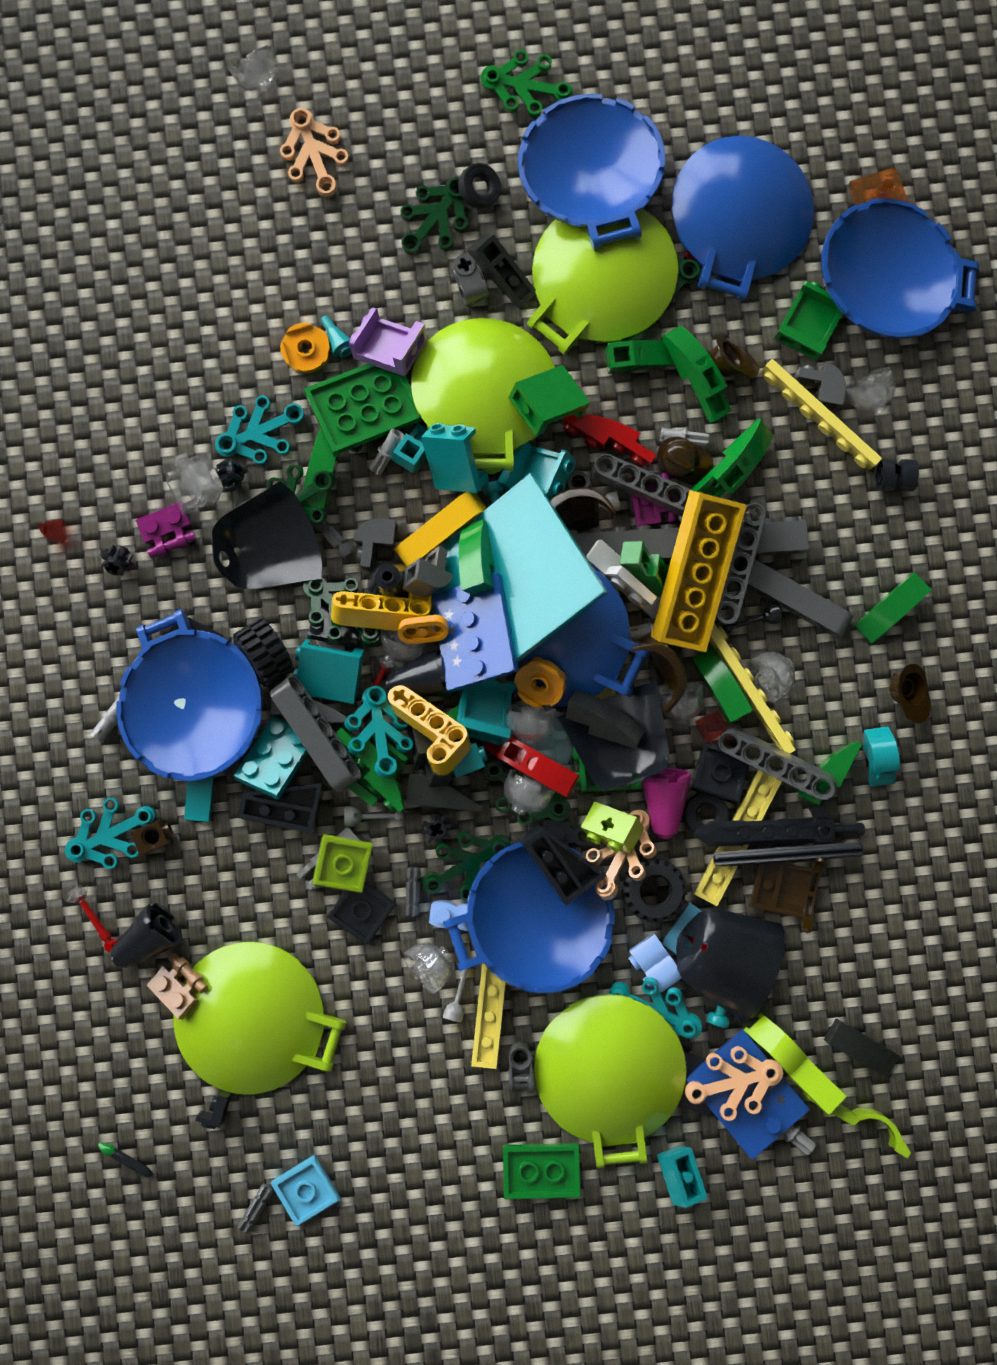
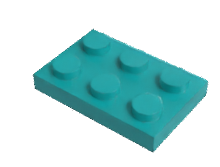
[233,716,308,800]

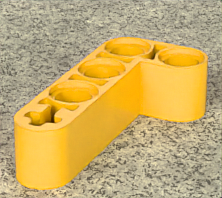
[394,491,487,567]
[331,591,432,631]
[388,686,471,775]

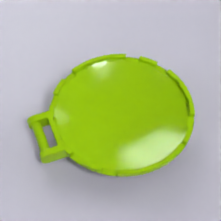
[527,209,678,355]
[411,318,555,471]
[173,942,347,1095]
[534,994,686,1169]

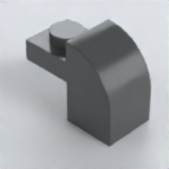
[794,362,846,411]
[353,518,397,570]
[402,546,453,597]

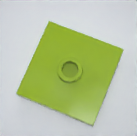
[312,834,373,893]

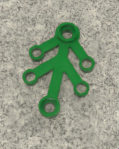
[480,49,573,118]

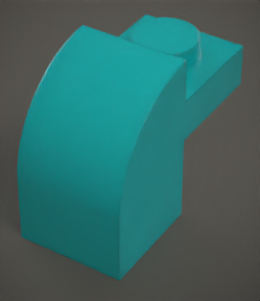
[392,424,428,474]
[863,727,900,787]

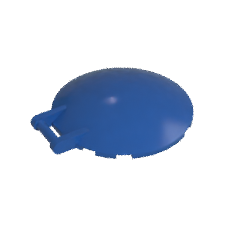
[518,94,665,250]
[671,136,814,301]
[821,198,979,339]
[512,567,651,707]
[116,608,263,781]
[443,842,615,993]

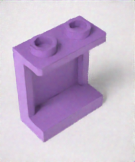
[349,308,428,376]

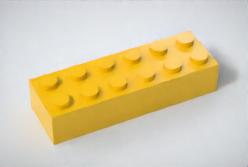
[650,491,747,652]

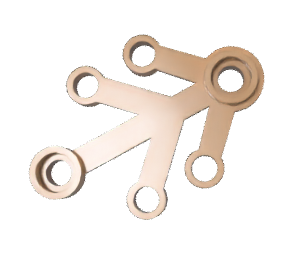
[280,108,349,197]
[586,810,657,900]
[685,1046,783,1121]

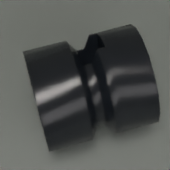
[876,458,919,492]

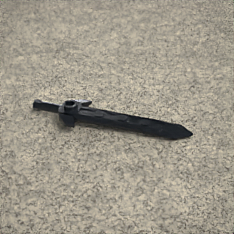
[694,805,865,847]

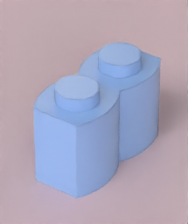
[429,900,468,931]
[628,933,682,992]

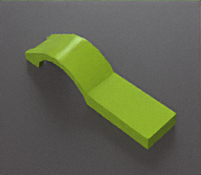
[744,1012,847,1115]
[803,1092,911,1158]

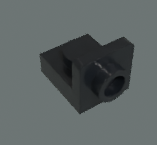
[195,1090,232,1129]

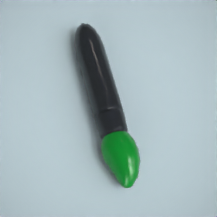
[98,1142,153,1177]

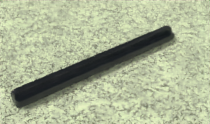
[713,842,863,867]

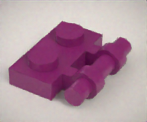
[628,473,678,528]
[135,502,197,559]

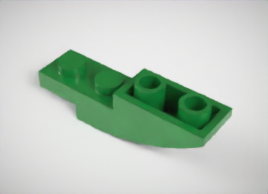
[662,325,732,423]
[691,418,774,498]
[336,728,405,812]

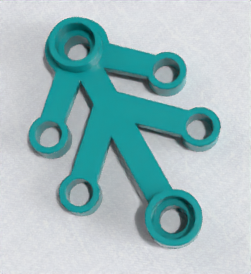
[215,395,305,466]
[344,686,413,778]
[65,798,157,869]
[609,977,702,1039]

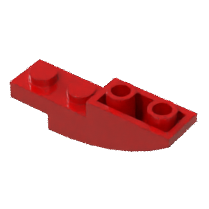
[561,414,657,468]
[483,735,580,798]

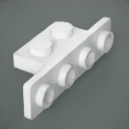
[586,540,661,619]

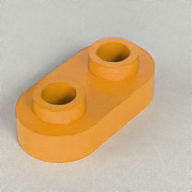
[398,615,449,644]

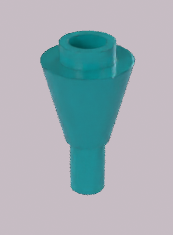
[320,315,352,358]

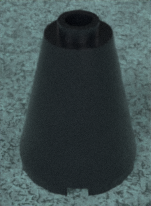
[367,560,409,598]
[386,648,457,697]
[111,903,183,968]

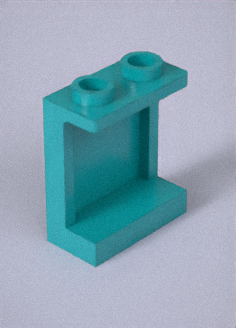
[421,423,489,493]
[498,442,577,500]
[293,639,365,704]
[456,680,517,745]

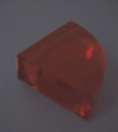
[37,519,68,544]

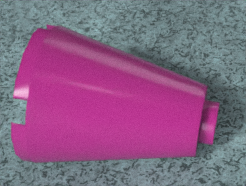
[641,768,691,839]

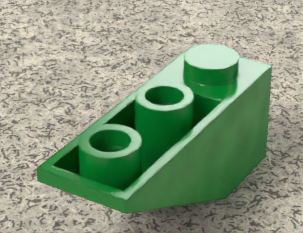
[605,340,675,374]

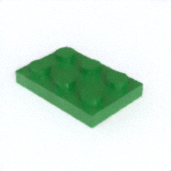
[503,1143,580,1199]

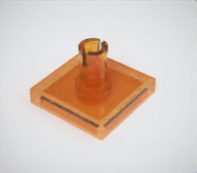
[848,167,908,205]

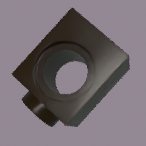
[130,820,174,856]

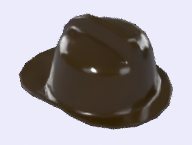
[710,336,759,377]
[657,436,714,485]
[889,664,931,724]

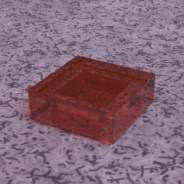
[694,709,728,743]

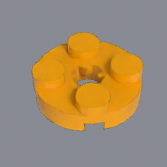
[280,323,330,373]
[514,657,566,708]

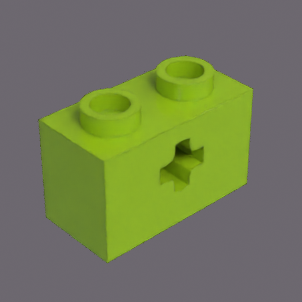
[581,801,644,854]

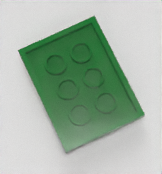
[304,364,423,456]

